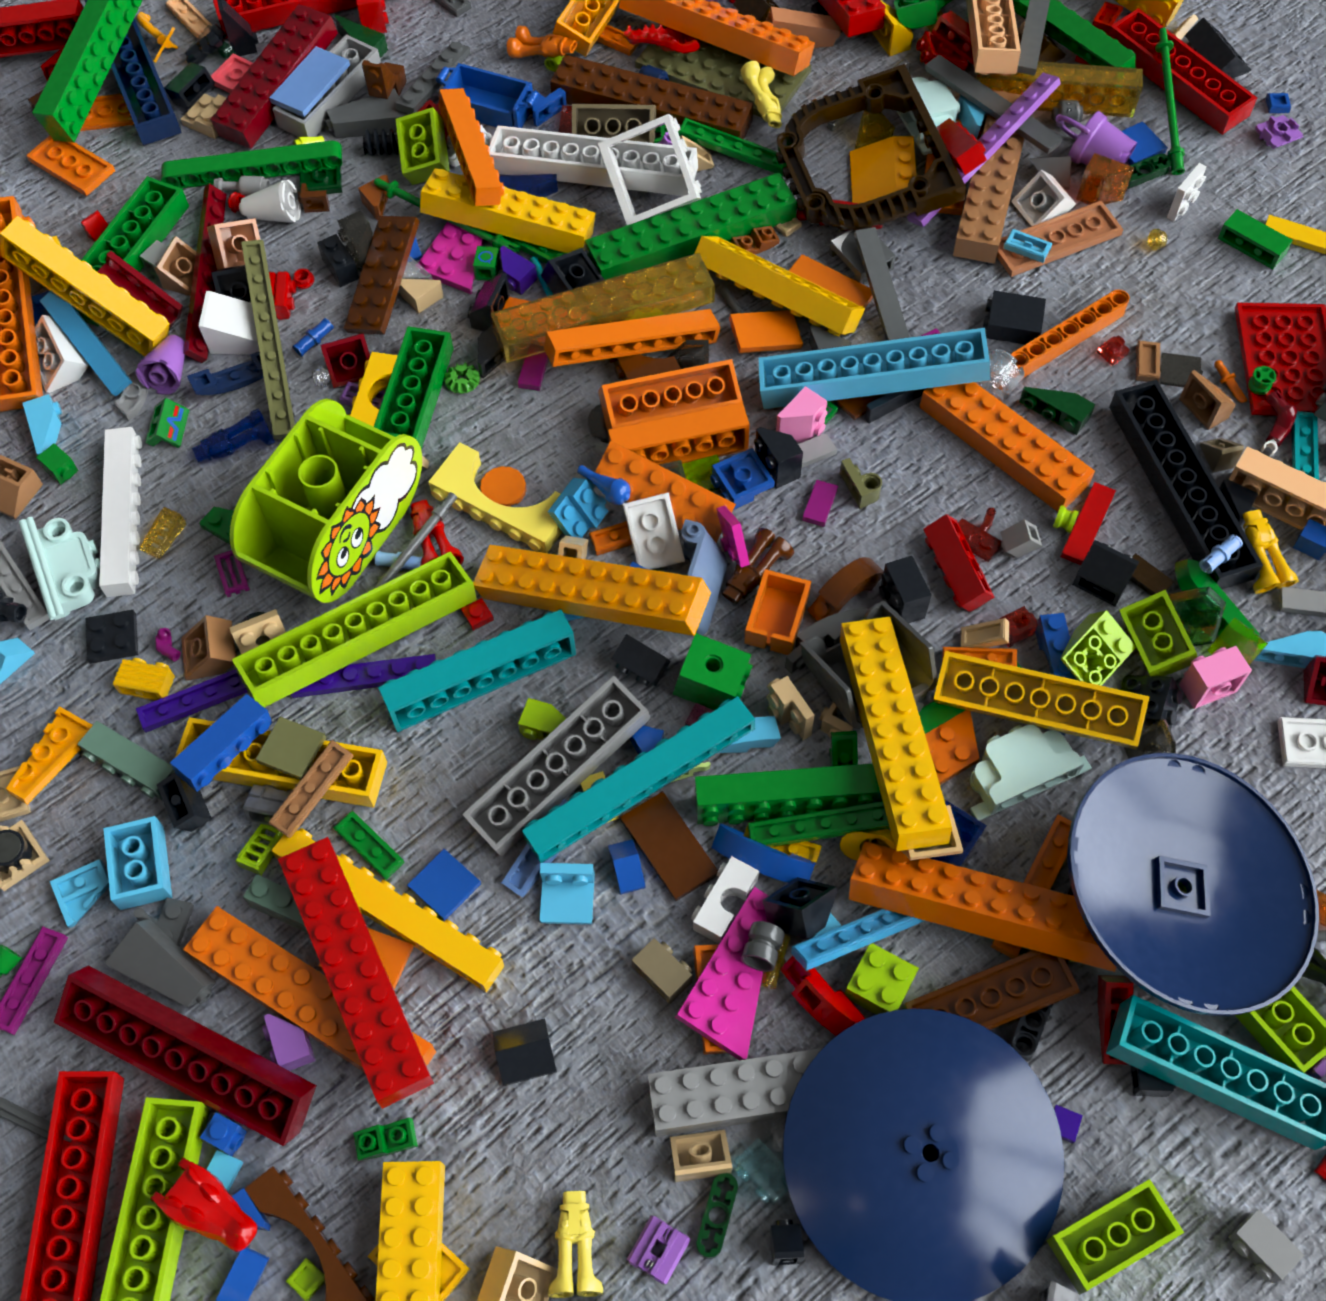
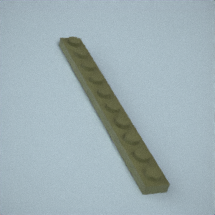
[241,239,295,440]

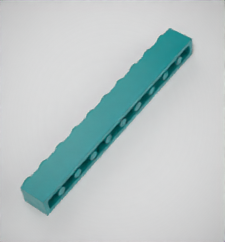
[522,696,755,863]

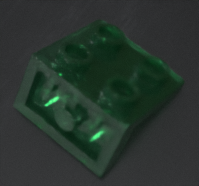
[1168,586,1226,646]

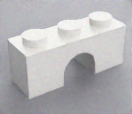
[691,856,759,944]

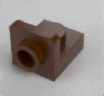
[298,183,330,213]

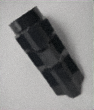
[185,23,227,64]

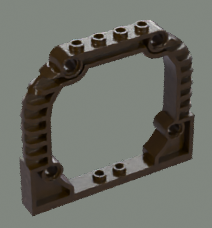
[775,64,966,232]

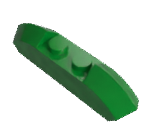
[1175,559,1259,656]

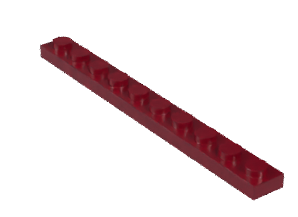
[183,183,227,363]

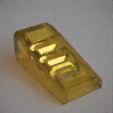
[140,507,187,559]

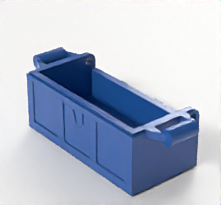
[436,63,538,128]

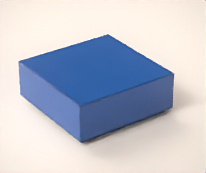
[1265,93,1291,113]

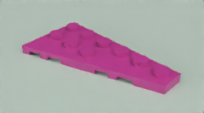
[415,222,484,294]
[675,887,768,1060]

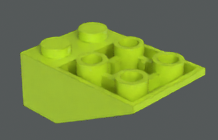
[1060,610,1136,686]

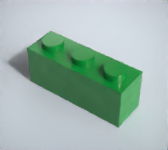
[1217,209,1293,270]

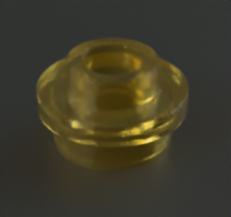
[1147,229,1167,251]

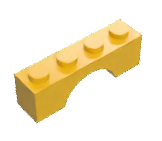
[348,352,398,427]

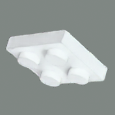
[1167,163,1207,222]

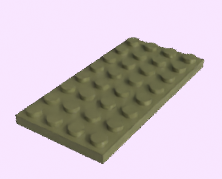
[635,26,811,118]

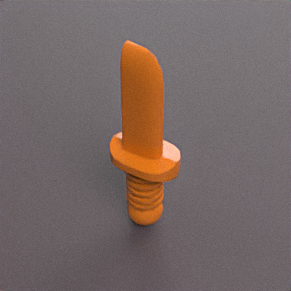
[1214,360,1247,403]

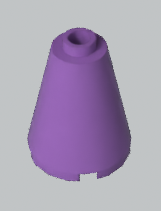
[136,335,185,394]

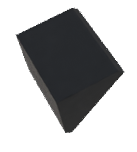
[492,1019,557,1086]

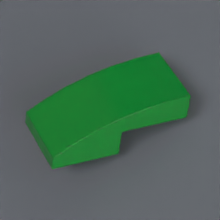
[353,1118,418,1161]

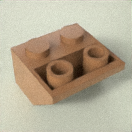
[0,455,43,519]

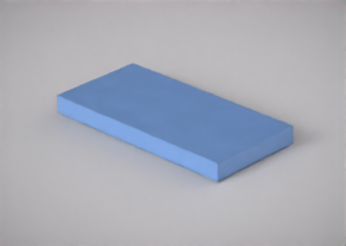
[269,46,350,117]

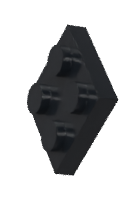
[85,610,138,664]

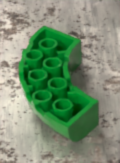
[894,0,953,29]

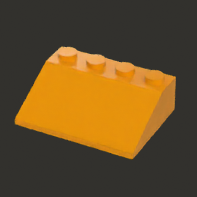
[849,136,916,217]

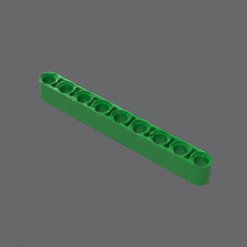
[161,141,342,188]

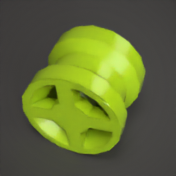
[1053,505,1079,533]

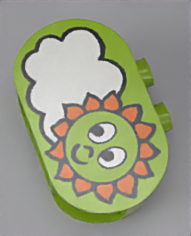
[230,399,422,603]

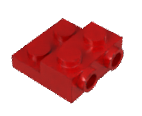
[916,31,968,71]

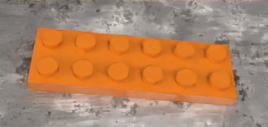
[595,441,736,543]

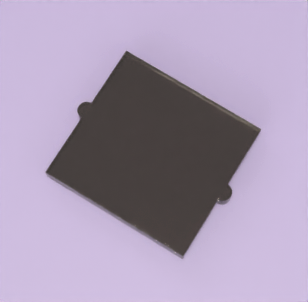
[1160,352,1203,387]

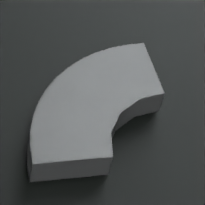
[114,366,148,421]

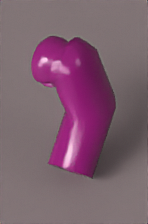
[155,628,181,662]

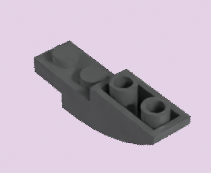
[785,608,868,674]

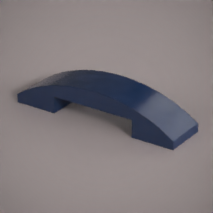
[187,352,264,395]

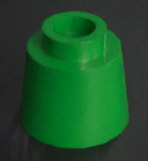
[0,944,22,977]

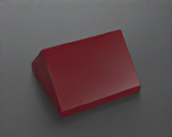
[320,333,370,388]

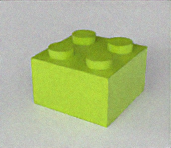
[845,943,919,1015]

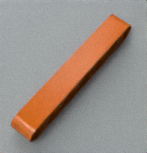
[1006,290,1130,380]

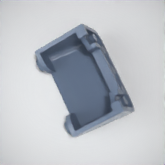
[681,519,728,636]

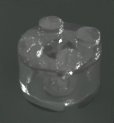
[975,349,1025,402]

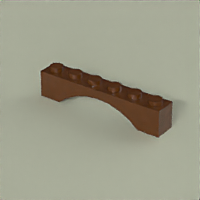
[245,1166,375,1301]

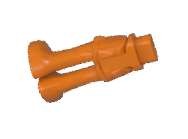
[507,26,577,58]

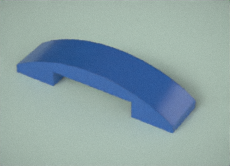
[711,823,816,883]

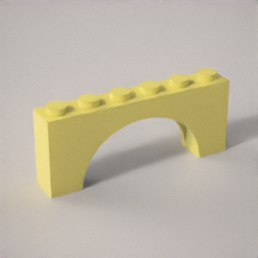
[428,442,562,553]

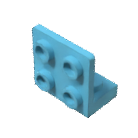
[540,863,595,925]

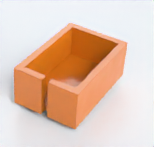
[744,569,811,655]

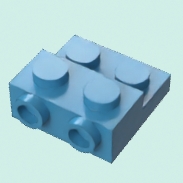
[548,478,609,538]

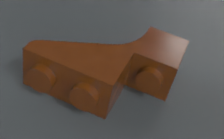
[362,60,407,99]

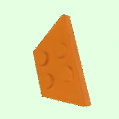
[925,710,980,785]

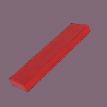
[1060,482,1116,565]

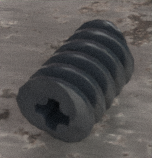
[363,129,399,155]

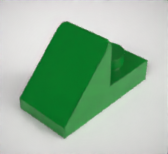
[829,731,858,766]

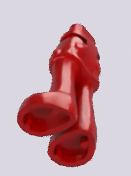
[410,500,464,566]

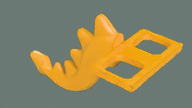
[136,12,178,63]

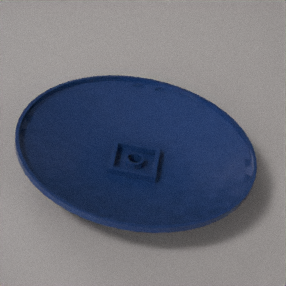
[1067,753,1319,1016]
[782,1009,1064,1301]

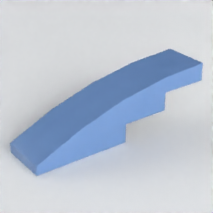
[501,799,568,897]

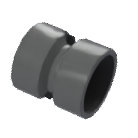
[741,921,785,972]

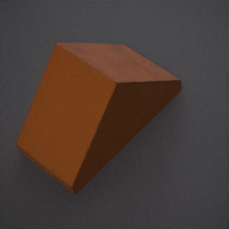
[358,175,389,220]

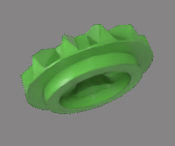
[445,362,480,394]

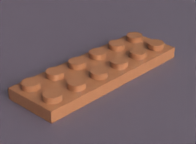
[997,201,1123,277]

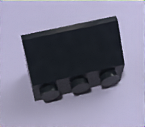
[1185,17,1251,78]

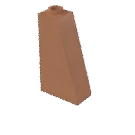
[765,7,841,48]

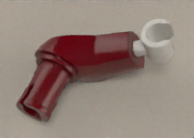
[1261,390,1297,457]

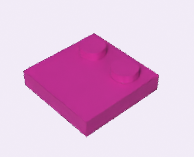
[716,505,750,568]

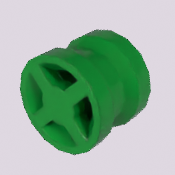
[1248,366,1276,395]

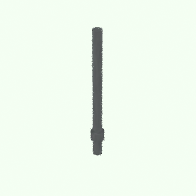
[372,492,457,590]

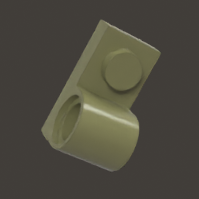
[839,458,882,509]

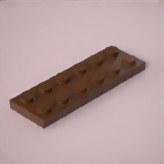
[344,216,420,335]
[905,950,1080,1030]

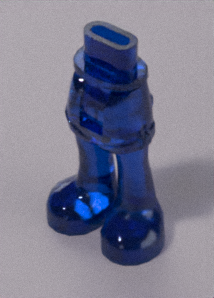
[192,408,275,463]

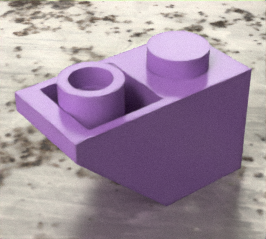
[262,1014,316,1071]

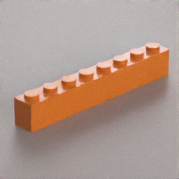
[439,88,504,206]
[544,309,721,367]

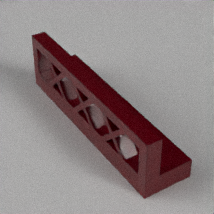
[97,251,183,329]

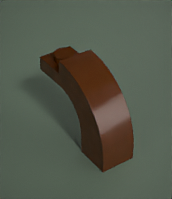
[807,557,884,621]

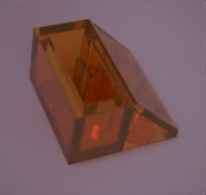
[1076,153,1134,205]

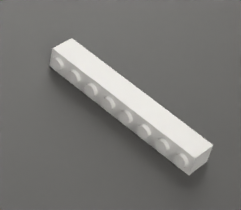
[99,427,142,597]

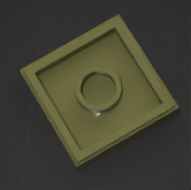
[255,717,326,780]

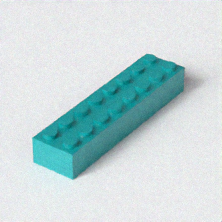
[378,609,576,732]
[1106,995,1326,1150]

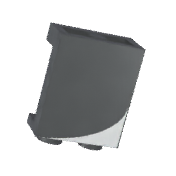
[829,229,896,285]

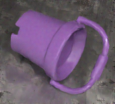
[1056,111,1137,179]

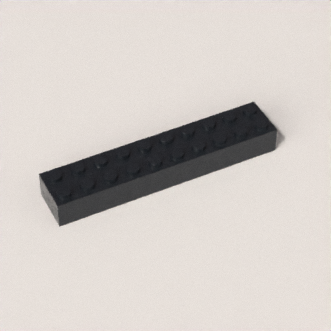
[1109,379,1263,589]

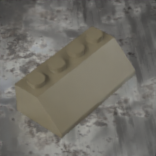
[572,104,656,143]

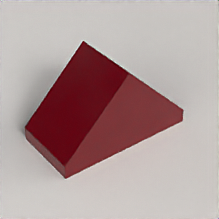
[1303,655,1326,706]

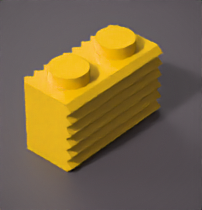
[113,658,175,701]

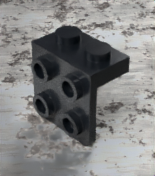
[1120,675,1182,735]

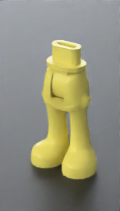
[741,61,782,128]
[548,1191,603,1298]

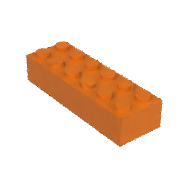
[598,359,743,435]
[608,402,750,468]

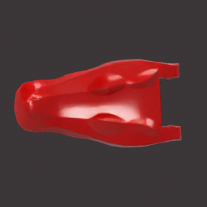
[624,23,700,54]
[150,1157,258,1252]

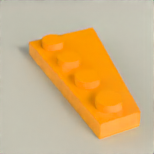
[6,706,93,805]

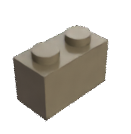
[631,938,692,1004]

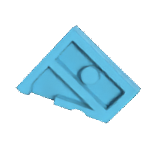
[50,859,109,928]

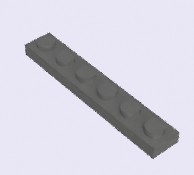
[396,42,470,114]

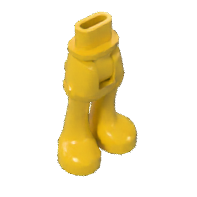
[1242,509,1299,594]

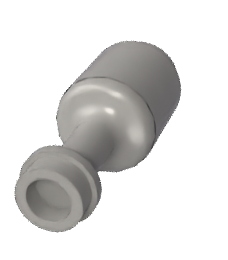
[214,176,271,197]

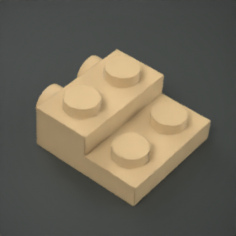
[181,93,226,139]
[766,676,815,740]

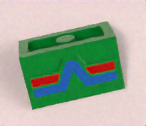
[145,398,189,448]

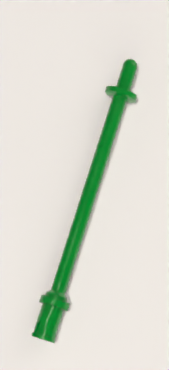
[1155,27,1185,175]
[374,178,521,253]

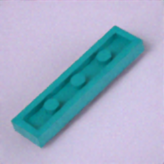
[1292,411,1319,480]

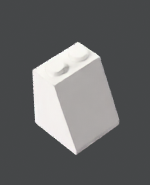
[199,291,259,355]

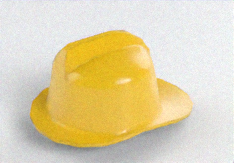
[840,829,896,861]

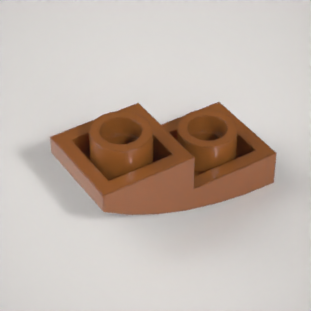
[731,226,780,254]

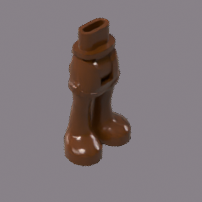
[722,528,795,604]

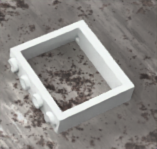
[598,114,702,225]

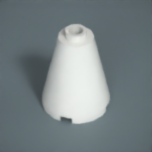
[239,180,301,223]

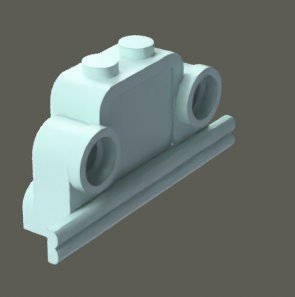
[897,77,960,155]
[19,517,100,621]
[970,725,1092,822]

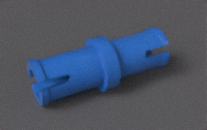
[292,318,334,357]

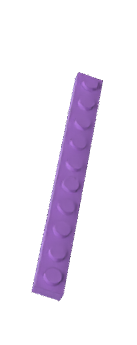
[907,72,1061,227]

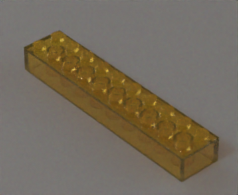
[491,253,715,363]

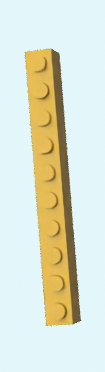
[271,828,504,993]

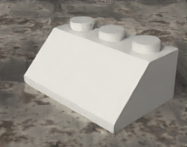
[35,315,89,393]

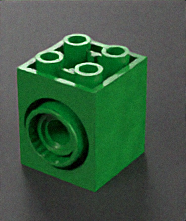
[673,633,753,711]

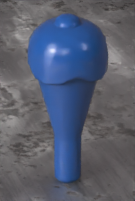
[577,465,631,505]

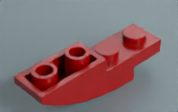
[780,955,865,1036]

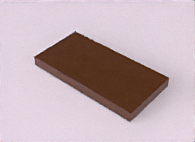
[620,791,718,901]

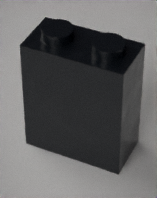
[982,290,1046,345]

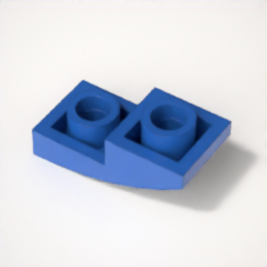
[216,1247,270,1301]

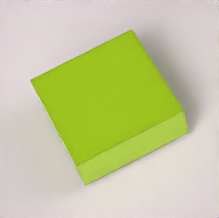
[286,1258,325,1301]

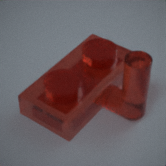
[958,508,1001,562]

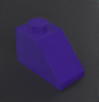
[500,246,537,295]

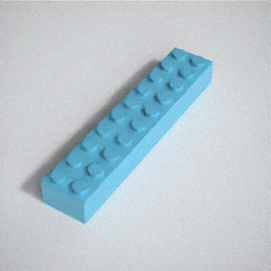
[758,328,990,409]

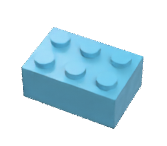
[103,816,173,910]

